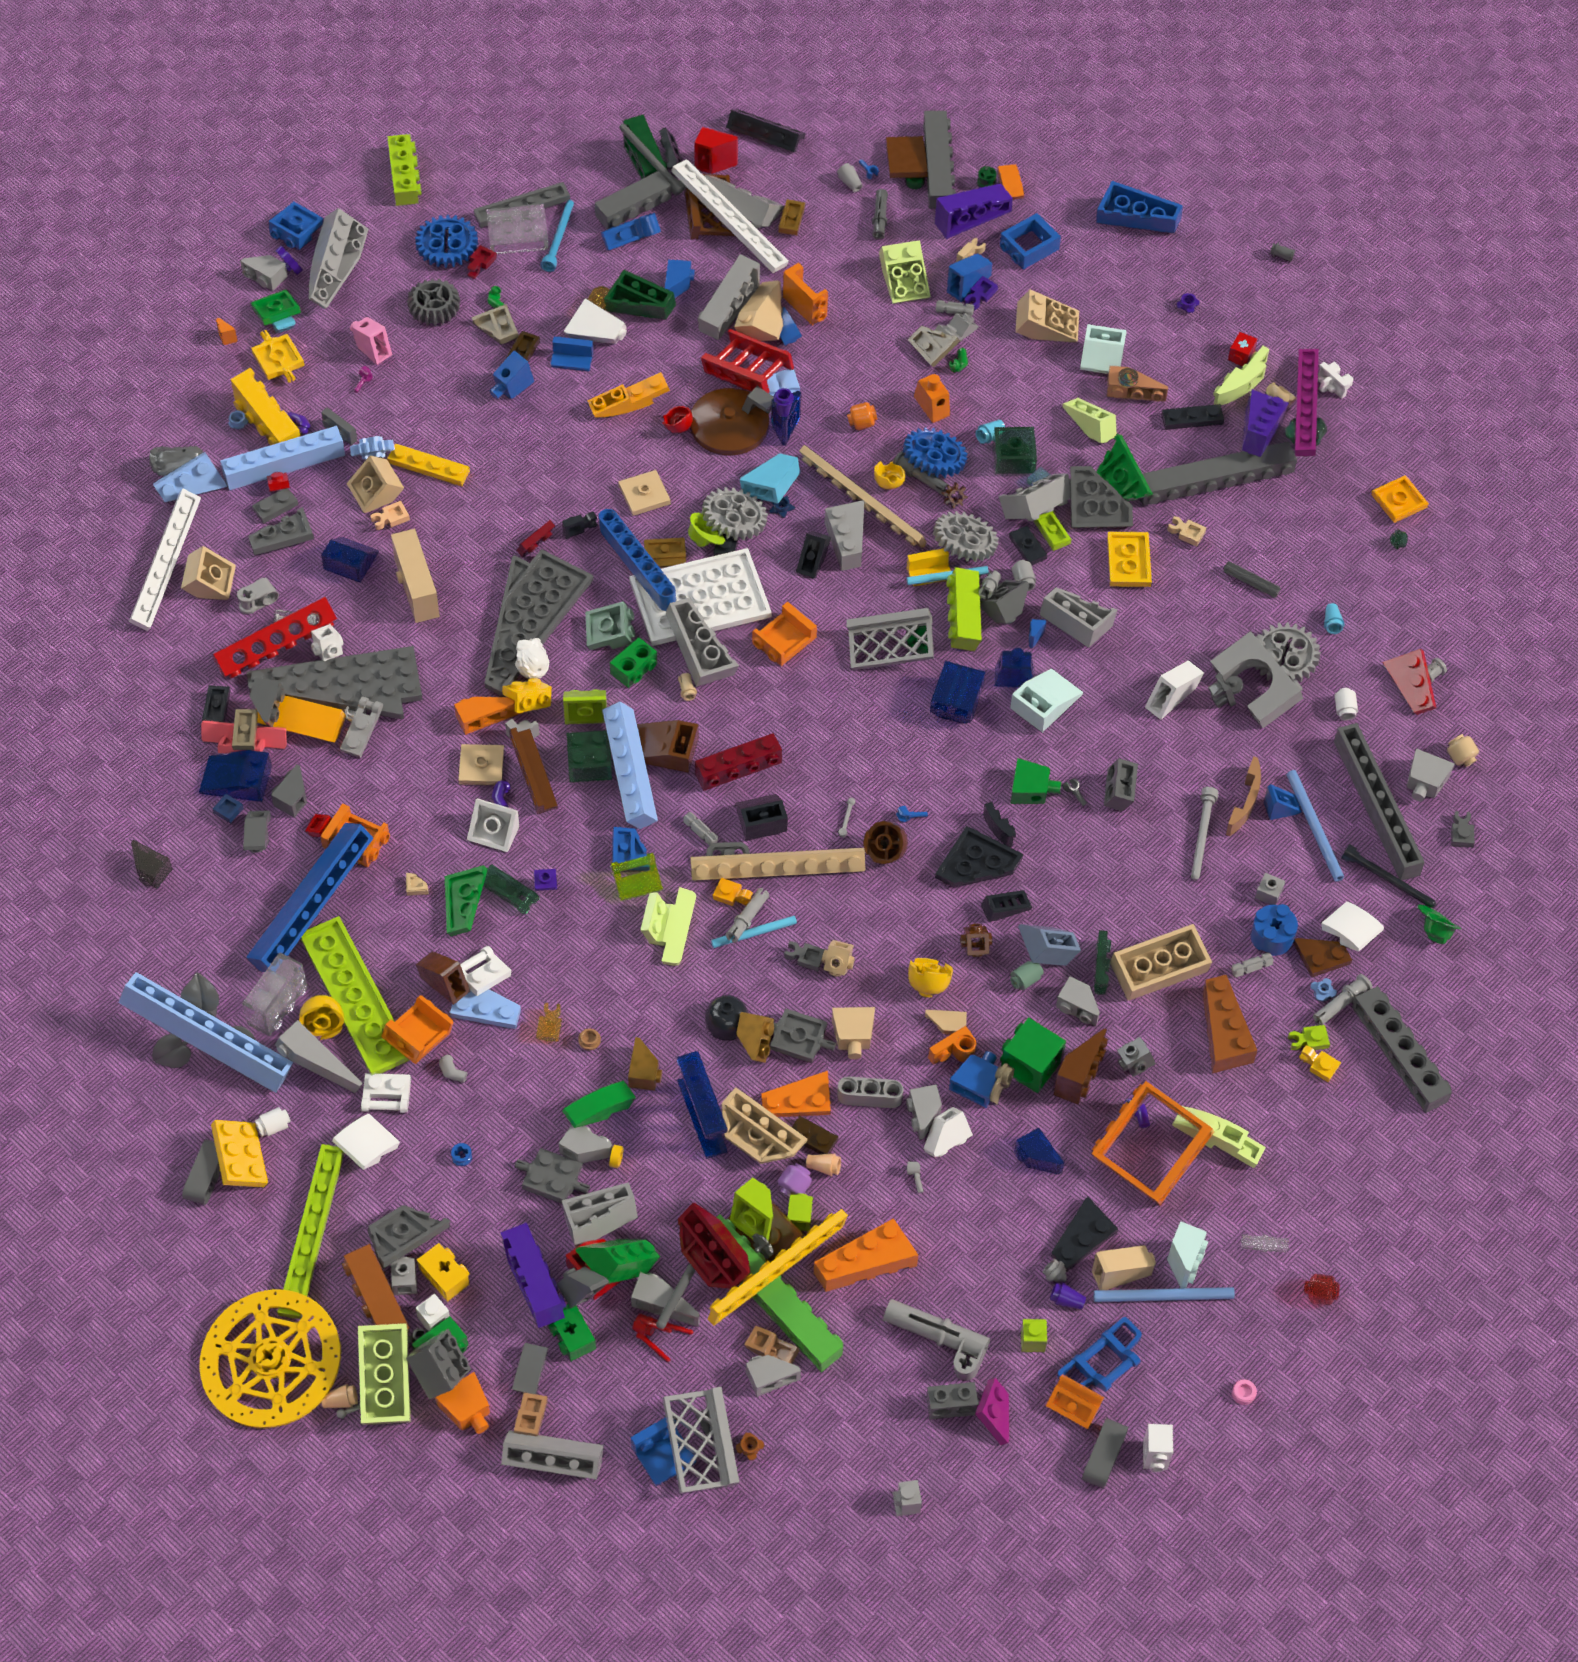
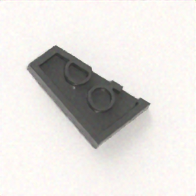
[248,507,314,555]

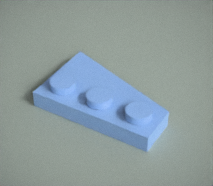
[153,452,228,502]
[450,989,521,1029]

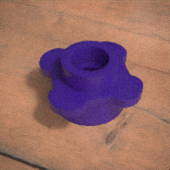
[1177,293,1200,313]

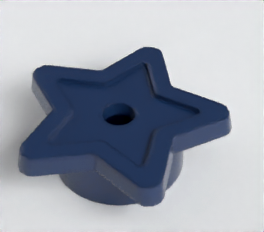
[769,496,795,518]

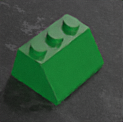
[575,1239,660,1284]

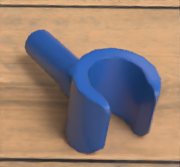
[859,159,879,179]
[896,806,928,823]

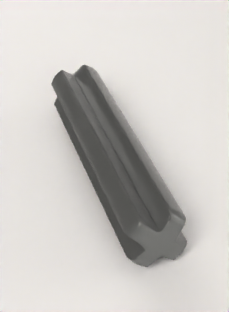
[1223,561,1281,597]

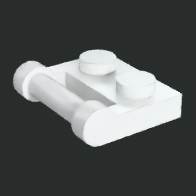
[460,946,511,996]
[361,1073,411,1113]

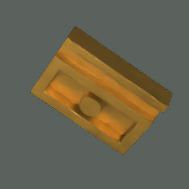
[644,538,686,569]

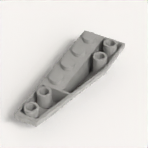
[309,208,369,309]

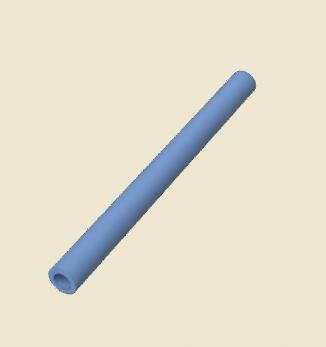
[1286,770,1344,882]
[1093,1287,1235,1302]

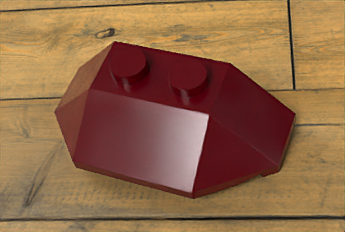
[678,1203,750,1289]

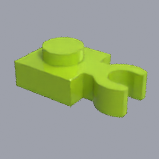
[1288,1025,1330,1050]

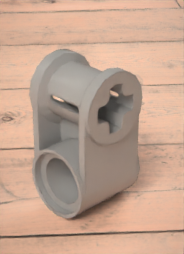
[237,578,279,614]

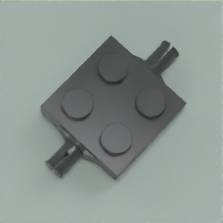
[770,1008,836,1063]
[515,1148,590,1204]

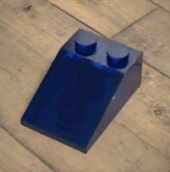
[199,750,272,802]

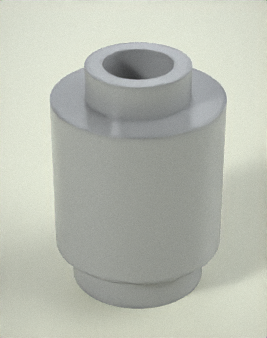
[1011,560,1036,592]

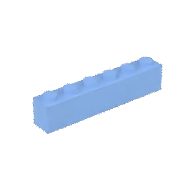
[220,426,345,490]
[602,702,658,829]

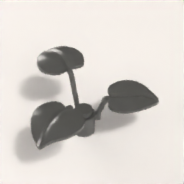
[152,972,256,1068]

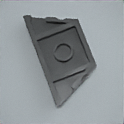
[368,1205,450,1269]

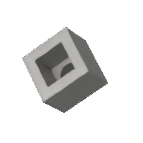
[1255,873,1285,905]

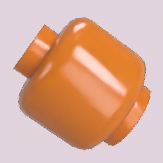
[847,402,878,430]

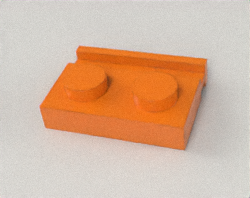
[1046,1374,1105,1429]

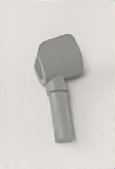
[907,1162,924,1193]

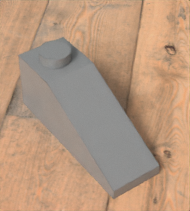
[631,1273,700,1327]

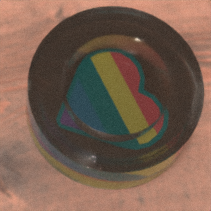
[1118,368,1138,388]

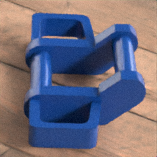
[1057,1317,1142,1392]

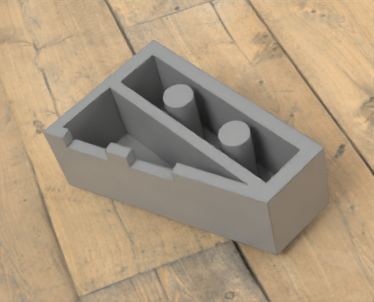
[825,500,864,571]
[1039,587,1118,648]
[562,1182,638,1248]

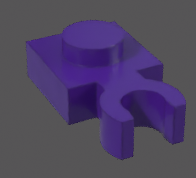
[276,246,303,275]
[965,276,998,310]

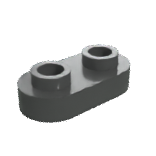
[706,842,750,856]

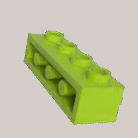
[387,134,422,206]
[946,567,982,651]

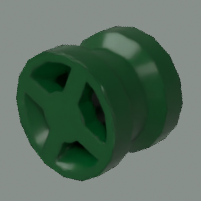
[977,166,997,188]

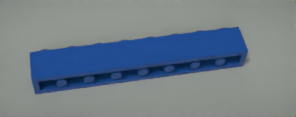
[246,823,374,974]

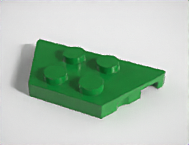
[1097,433,1153,502]

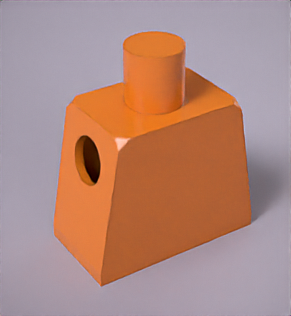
[914,374,950,423]
[435,1372,490,1434]

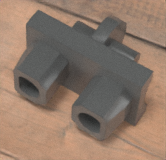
[1208,673,1243,708]

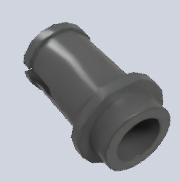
[1270,243,1295,262]

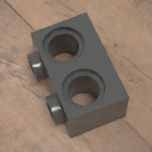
[1104,758,1138,811]
[926,1382,978,1420]

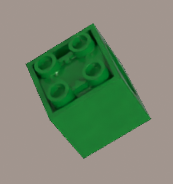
[1000,1017,1066,1094]

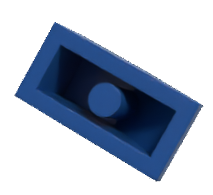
[665,259,695,298]

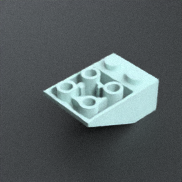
[1010,669,1083,732]

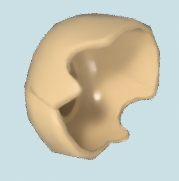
[1266,382,1297,408]

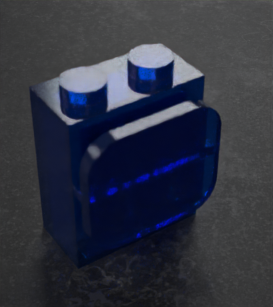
[930,661,986,724]

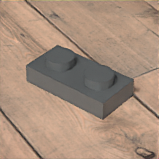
[321,408,357,445]
[252,488,298,524]

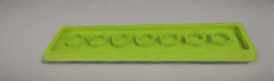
[300,916,410,1075]

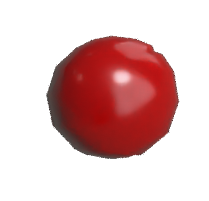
[662,406,693,433]

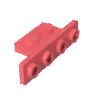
[201,721,287,758]

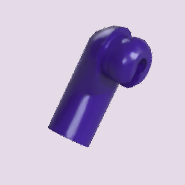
[288,412,311,434]
[491,780,510,807]
[1123,1098,1150,1128]

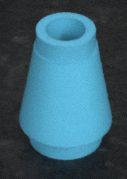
[975,420,1005,444]
[1324,603,1345,634]

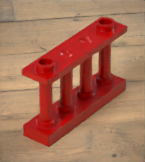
[701,329,794,393]

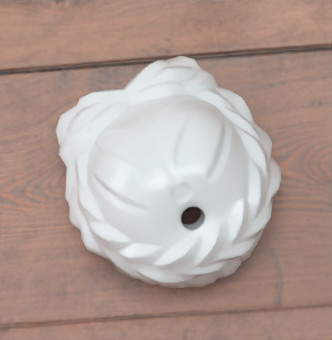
[515,638,549,679]

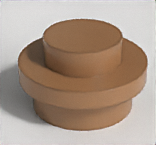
[578,1028,601,1050]

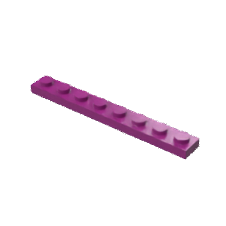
[1295,349,1319,457]

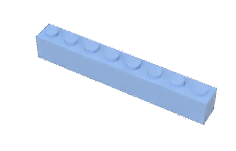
[118,972,293,1093]

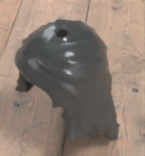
[149,446,203,476]

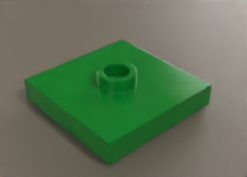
[251,290,301,326]

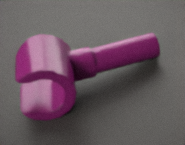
[353,366,373,393]

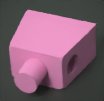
[350,317,392,365]

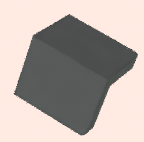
[742,386,775,414]

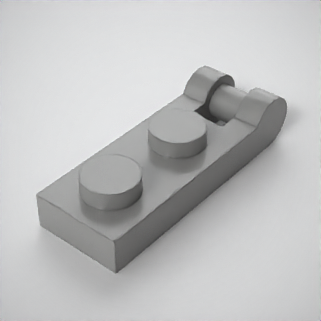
[340,697,383,758]

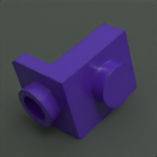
[534,869,557,891]

